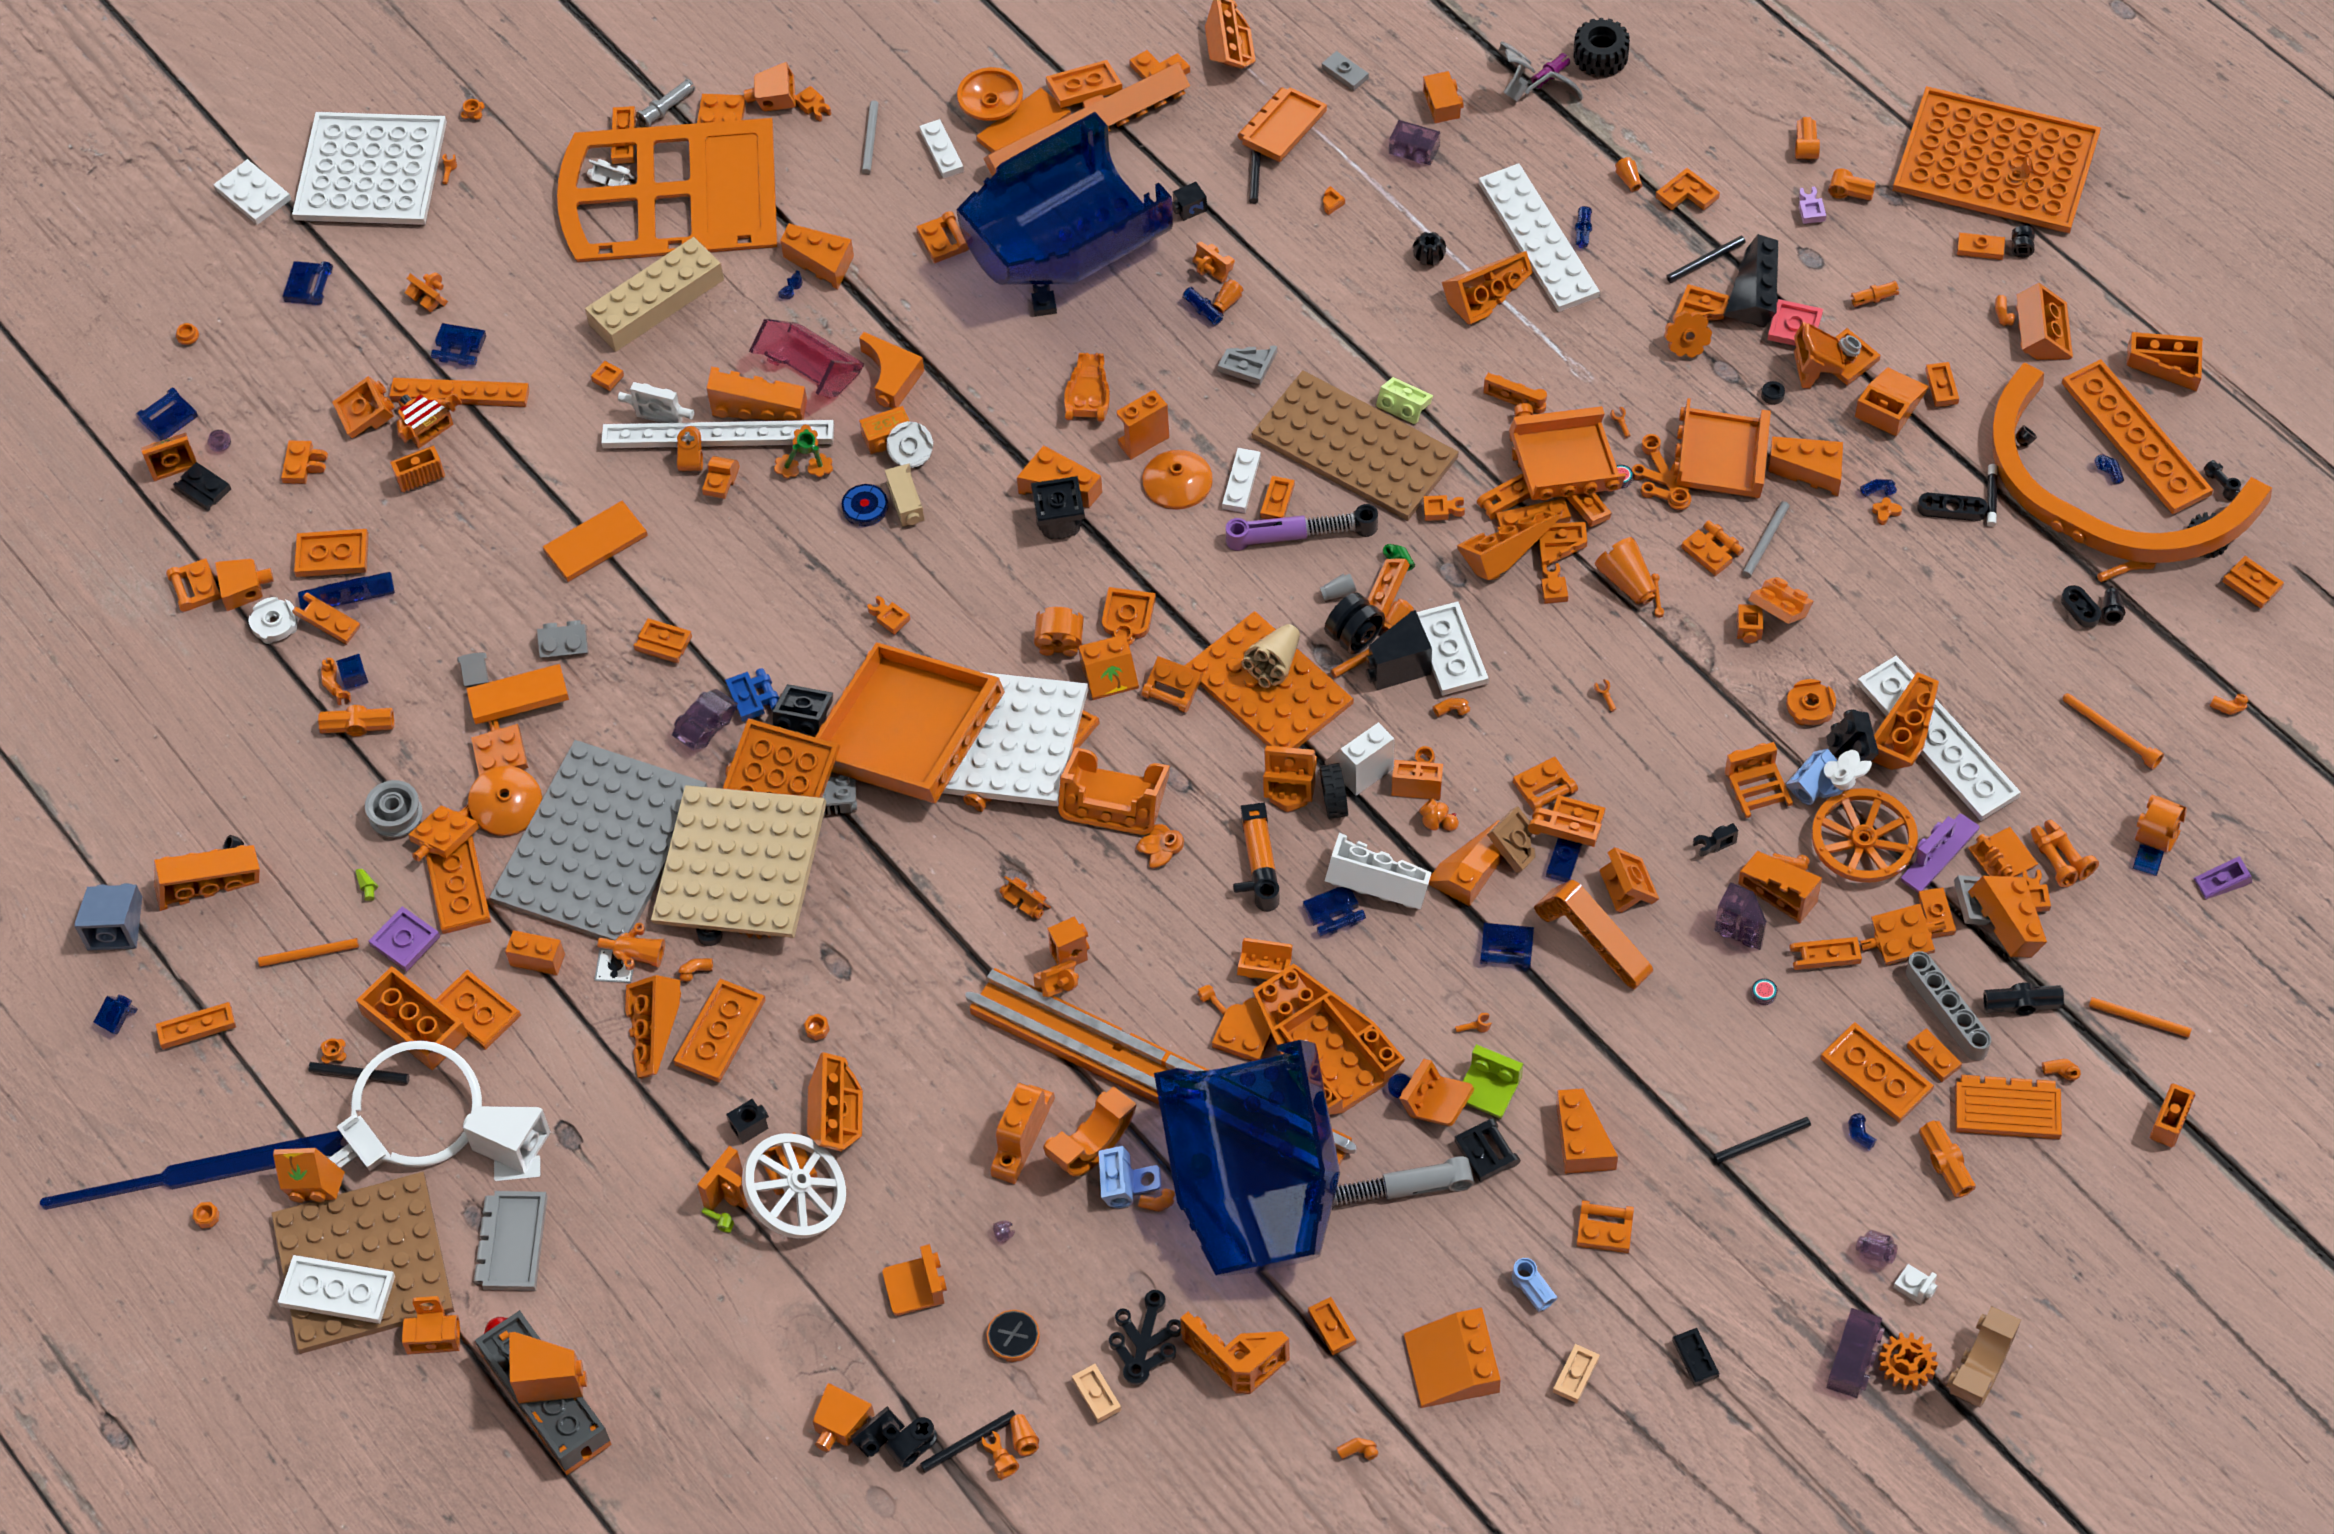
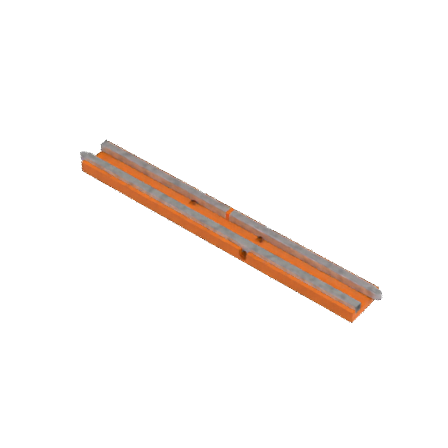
[965,968,1356,1184]

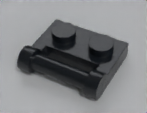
[1454,1118,1521,1182]

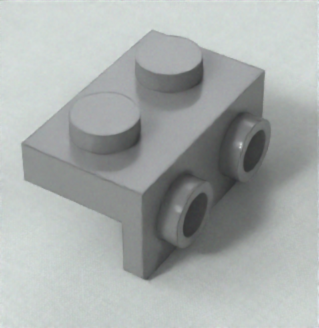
[537,620,589,658]

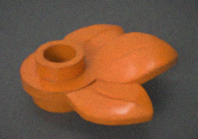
[1136,824,1184,868]

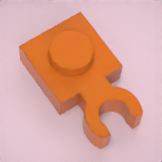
[795,86,831,122]
[1423,495,1465,521]
[1541,563,1568,604]
[867,596,911,635]
[2022,869,2051,912]

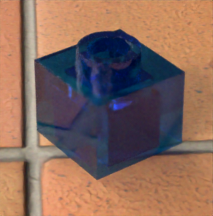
[336,654,369,690]

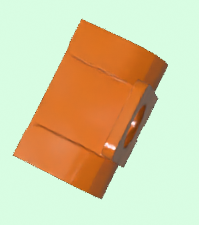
[402,1296,460,1354]

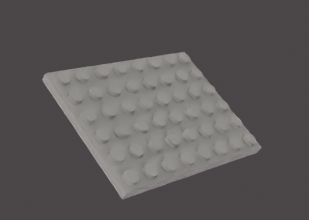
[489,740,707,940]

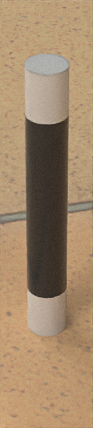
[1987,464,1998,527]

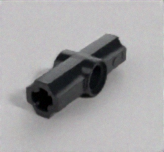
[1983,982,2064,1016]

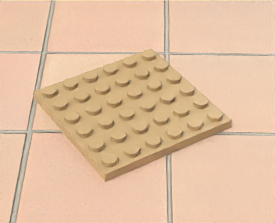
[651,785,827,938]

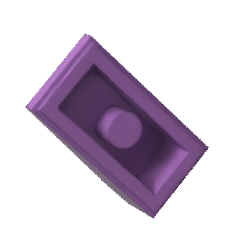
[2194,856,2252,900]

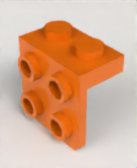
[1399,1059,1474,1127]
[882,1244,947,1316]

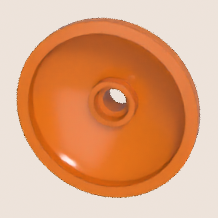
[957,67,1023,121]
[1142,450,1213,509]
[468,766,542,836]

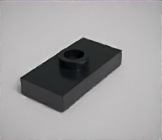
[1672,1328,1720,1386]

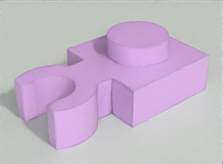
[1799,186,1826,224]

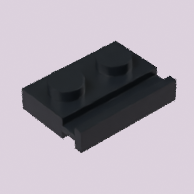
[173,462,231,511]

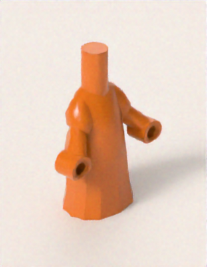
[597,923,665,970]

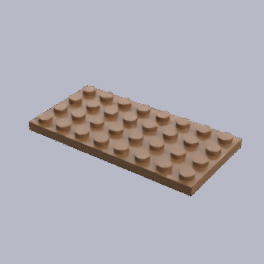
[1251,370,1459,521]

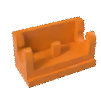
[1391,760,1443,800]

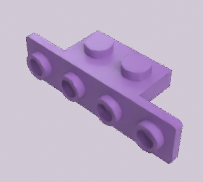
[1901,813,1979,893]

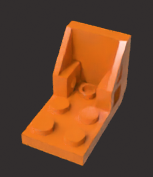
[1180,1311,1290,1394]

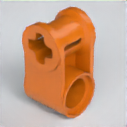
[677,426,703,471]

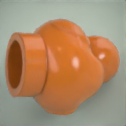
[1418,798,1459,831]

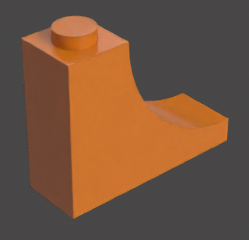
[859,332,924,409]

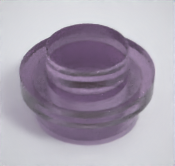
[208,430,231,452]

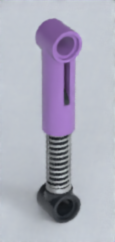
[1226,504,1378,551]

